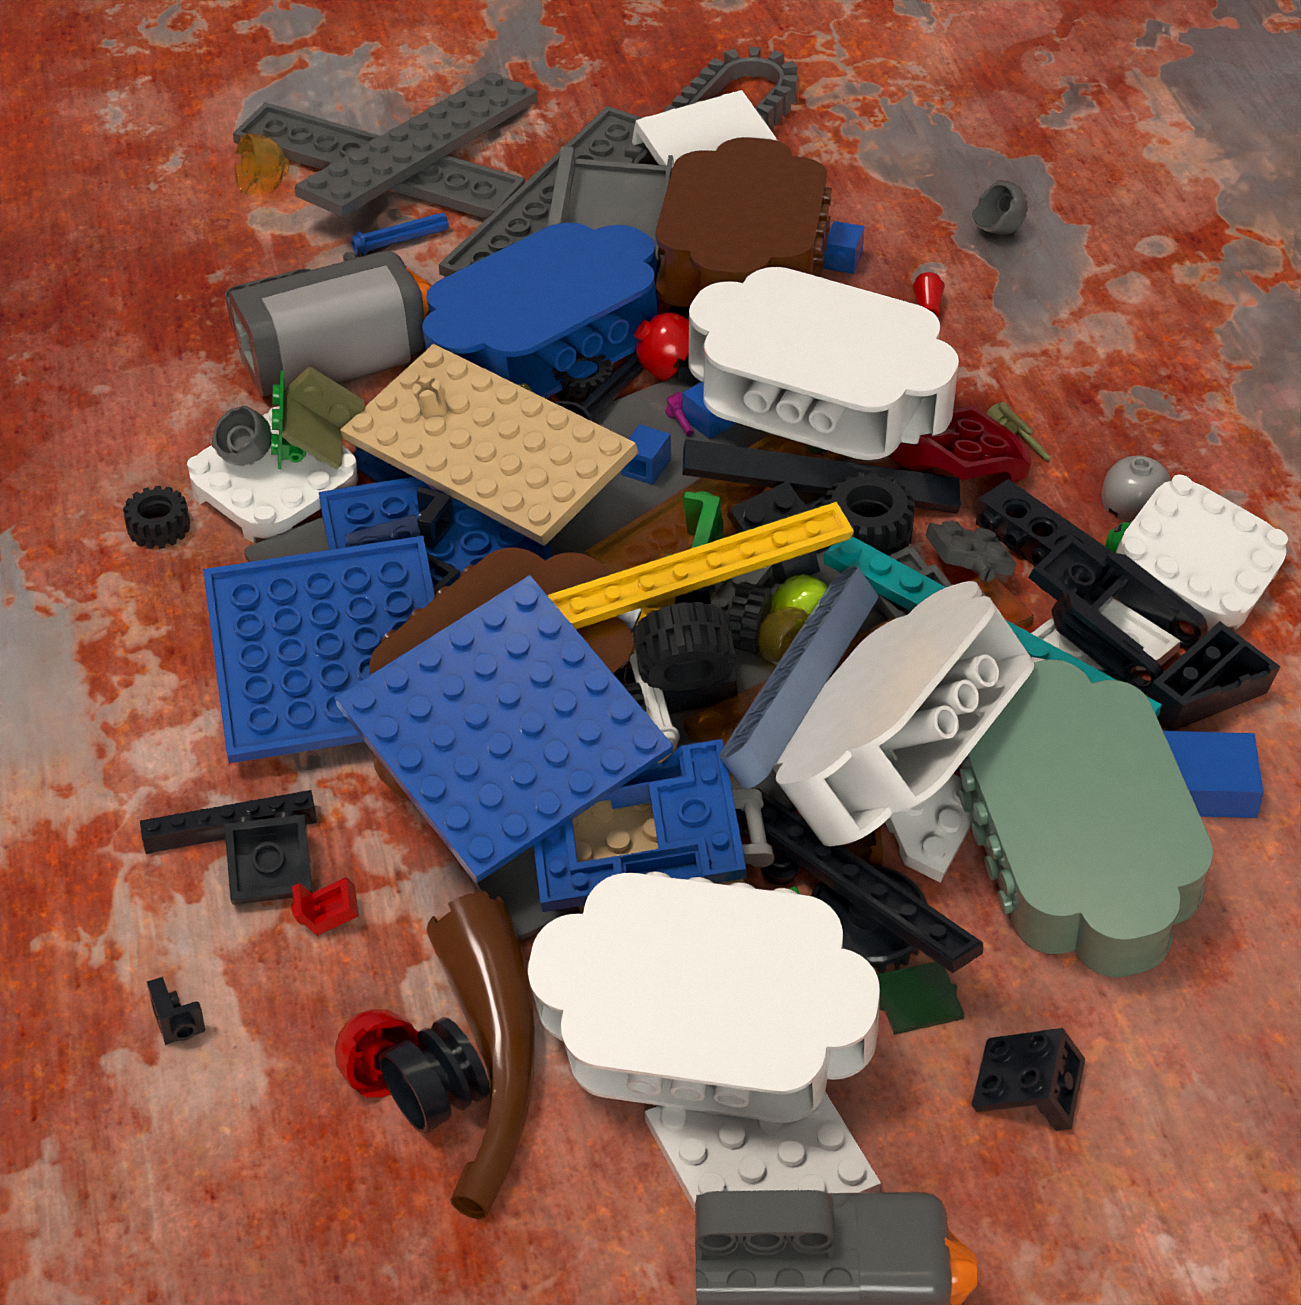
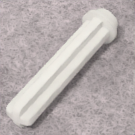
[629,650,680,749]

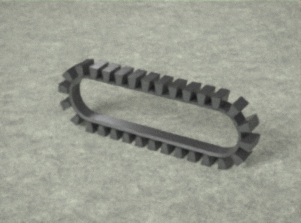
[617,47,799,165]

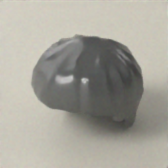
[972,180,1028,235]
[212,405,272,466]

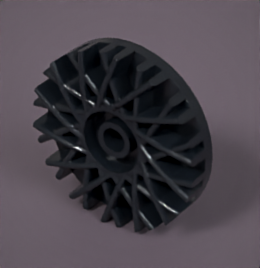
[810,864,928,975]

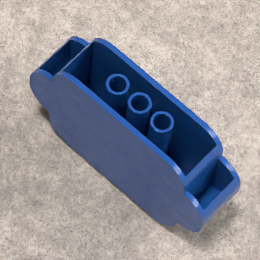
[422,223,660,399]

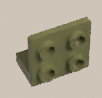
[282,366,364,470]

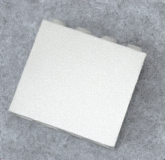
[632,90,778,166]

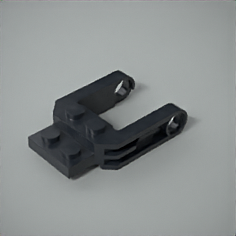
[1028,534,1208,695]

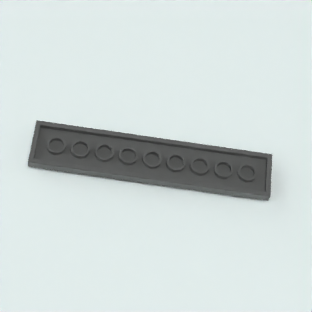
[295,72,537,217]
[233,102,525,219]
[438,106,642,277]

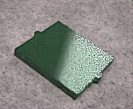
[877,962,964,1035]

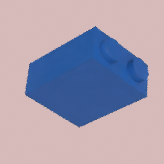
[1163,731,1264,818]

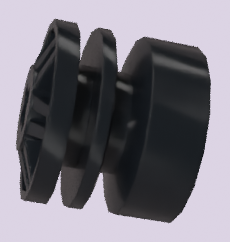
[378,1017,490,1134]

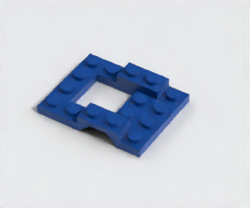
[534,739,747,912]

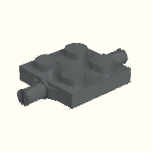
[925,521,1016,582]

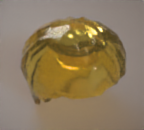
[757,606,810,666]

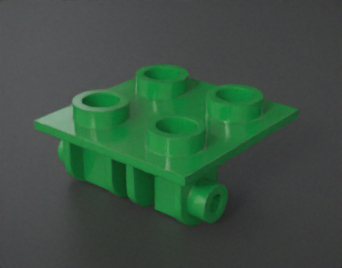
[271,370,306,469]

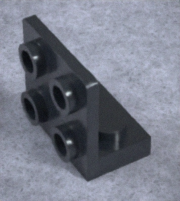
[971,1028,1085,1131]

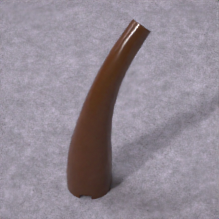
[426,892,535,1219]

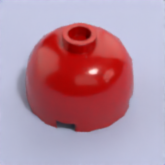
[635,312,689,381]
[335,1009,418,1098]

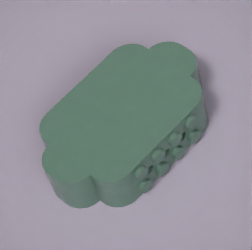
[959,660,1213,977]

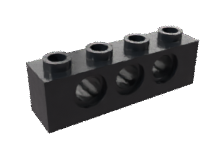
[976,479,1114,567]

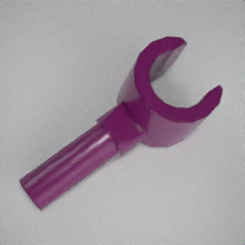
[665,392,694,436]

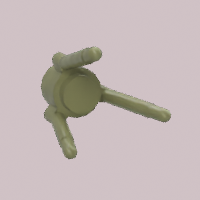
[987,402,1051,461]

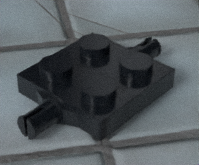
[726,481,825,534]

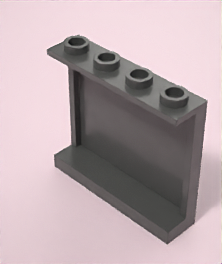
[547,146,674,275]

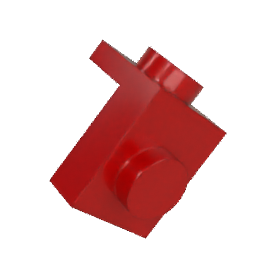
[291,877,359,936]

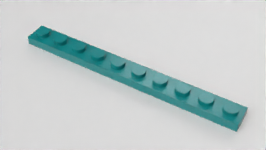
[823,536,1162,717]

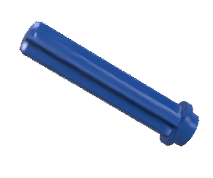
[350,213,449,256]

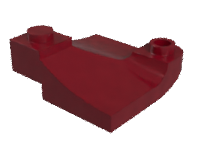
[889,406,1032,482]

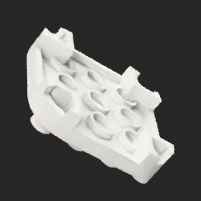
[187,406,358,543]
[1116,475,1288,631]

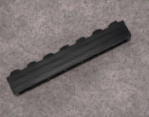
[140,790,317,854]

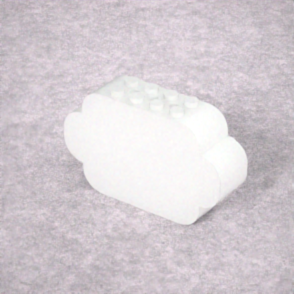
[689,267,959,460]
[773,581,1034,846]
[528,872,880,1123]

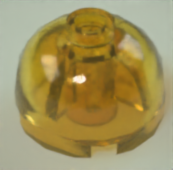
[235,134,289,195]

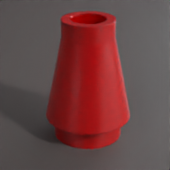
[912,272,945,318]

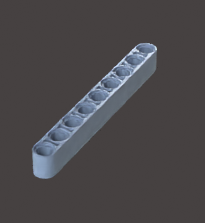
[719,565,879,790]

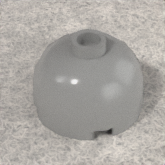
[1101,456,1171,522]

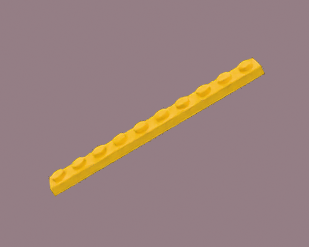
[547,502,854,629]

